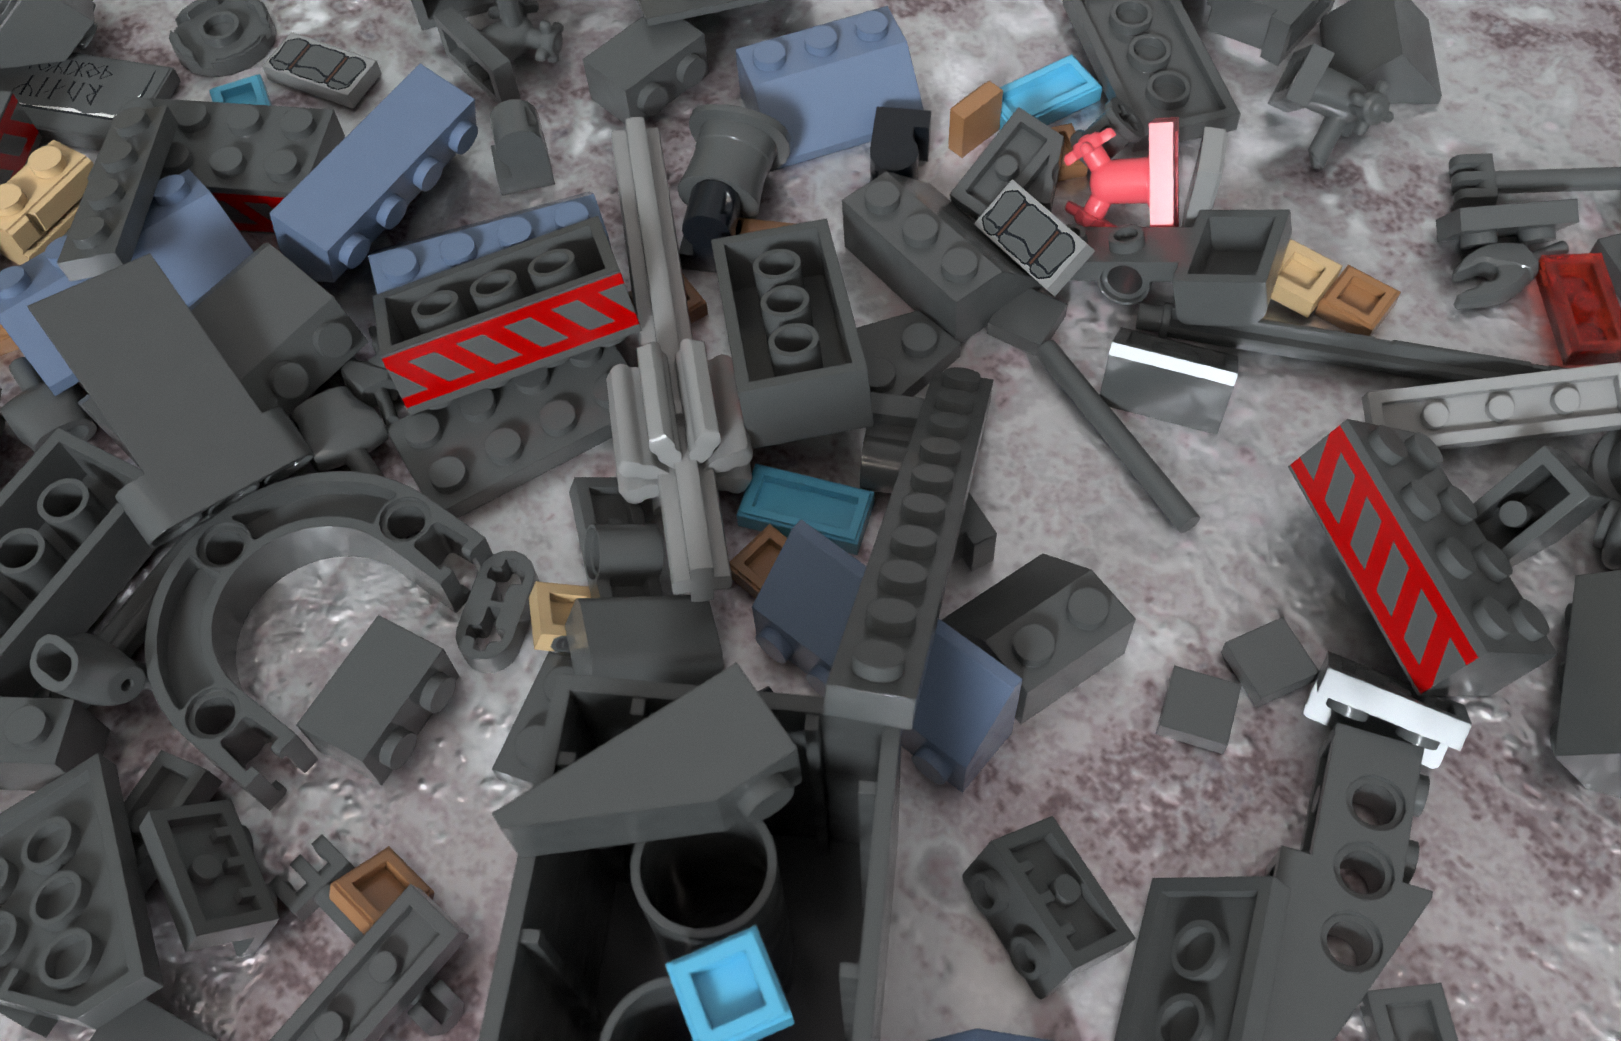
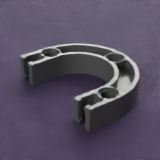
[145,471,493,811]

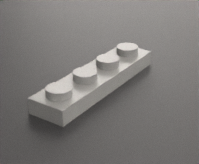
[1362,362,1621,450]

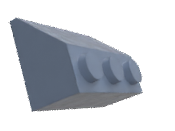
[735,6,924,170]

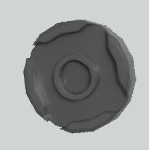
[169,0,276,77]

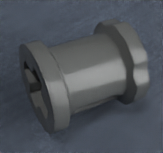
[1070,98,1145,167]

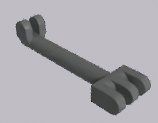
[1448,153,1621,210]
[269,834,464,1037]

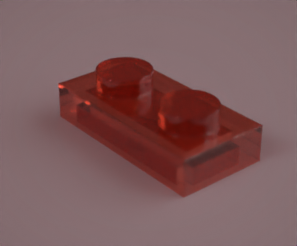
[1535,253,1621,366]

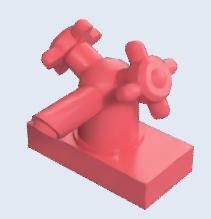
[1064,117,1179,227]

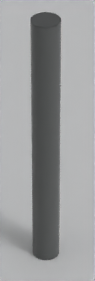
[1036,340,1200,533]

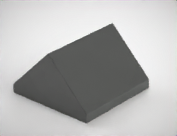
[1319,0,1442,104]
[1100,327,1238,435]

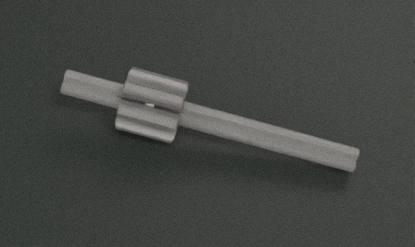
[606,117,753,602]

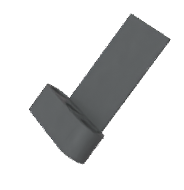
[27,253,315,548]

